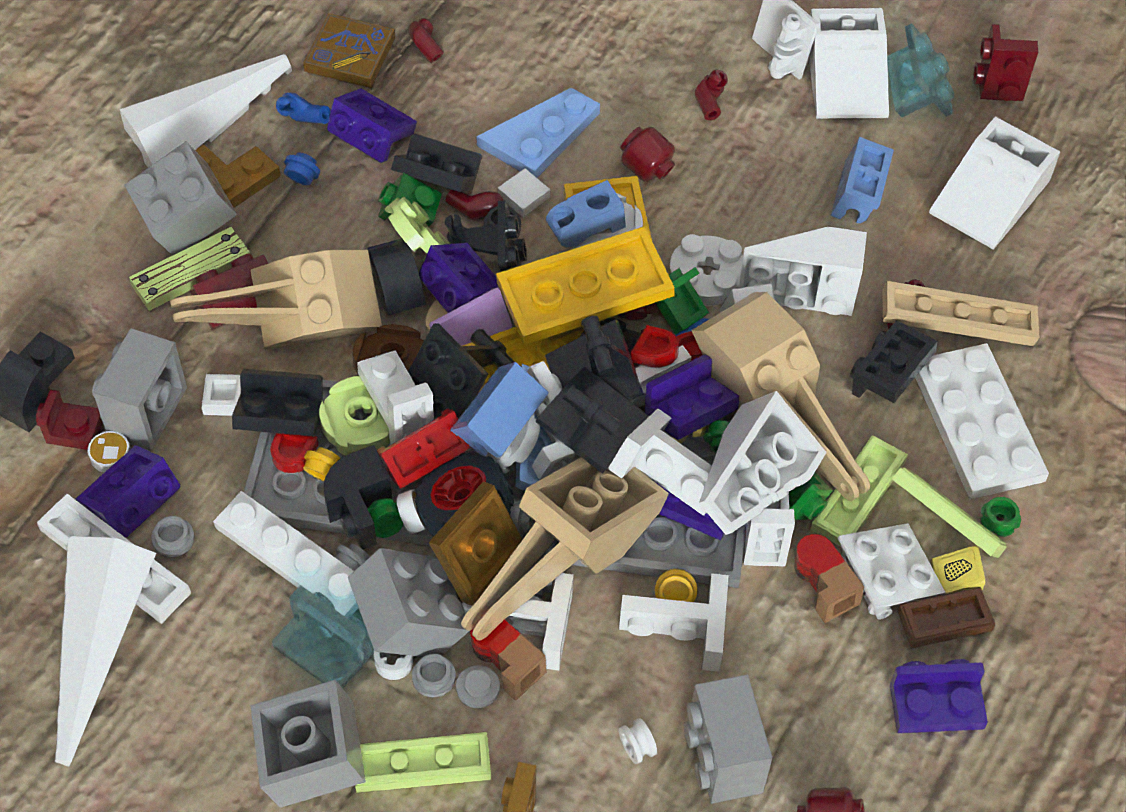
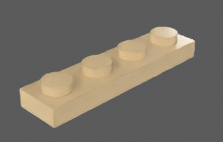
[882,281,1040,346]

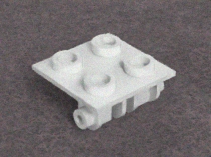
[752,0,819,80]
[838,523,946,619]

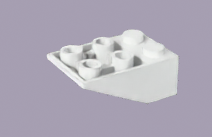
[808,8,889,119]
[929,116,1060,250]
[739,227,867,316]

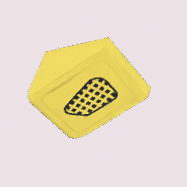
[931,546,985,595]

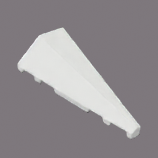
[119,54,292,168]
[55,536,156,767]

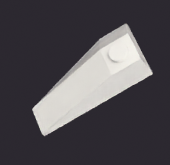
[699,391,827,535]

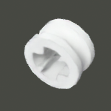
[373,651,413,680]
[618,718,657,764]

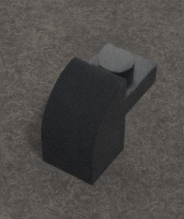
[367,238,426,315]
[0,331,75,432]
[323,445,392,550]

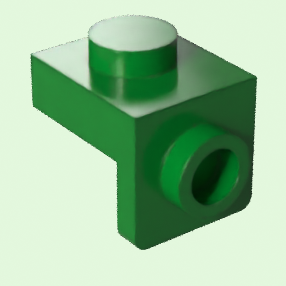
[378,172,442,227]
[656,267,709,335]
[788,472,833,520]

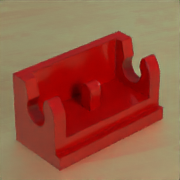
[377,408,472,489]

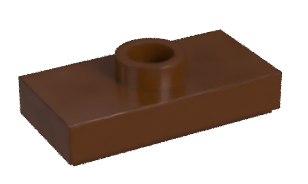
[898,587,995,649]

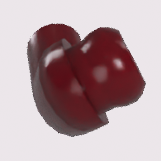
[408,18,444,63]
[695,69,728,121]
[445,189,503,220]

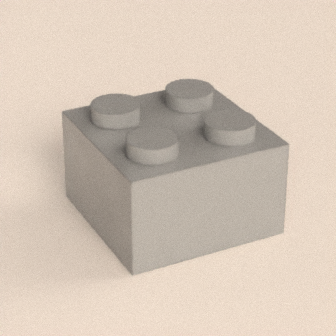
[125,141,238,255]
[92,328,187,451]
[348,548,471,657]
[684,674,772,804]
[250,679,366,808]

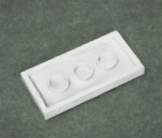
[915,343,1049,500]

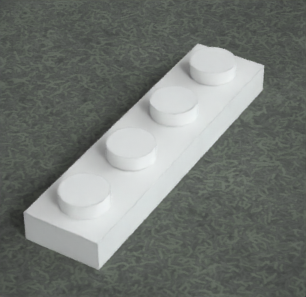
[213,491,359,622]
[37,494,191,624]

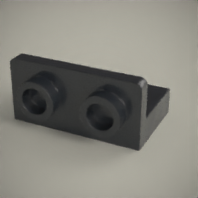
[391,134,482,192]
[850,320,938,403]
[232,369,323,436]

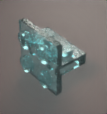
[887,23,954,118]
[272,585,374,688]

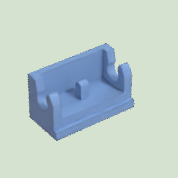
[830,137,894,223]
[451,362,549,458]

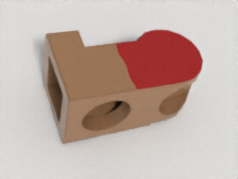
[794,534,864,623]
[470,619,547,701]

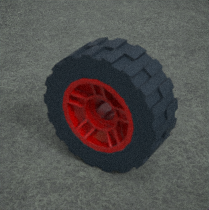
[415,453,514,537]

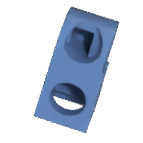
[546,180,626,247]

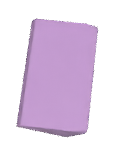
[429,287,512,346]

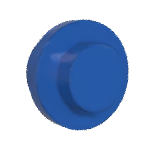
[284,152,321,185]

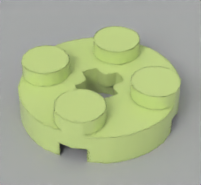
[385,197,449,261]
[319,376,390,455]

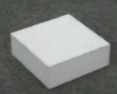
[498,168,550,217]
[201,374,241,416]

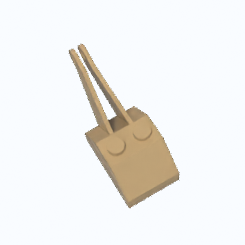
[170,250,382,350]
[691,292,870,501]
[461,457,669,640]

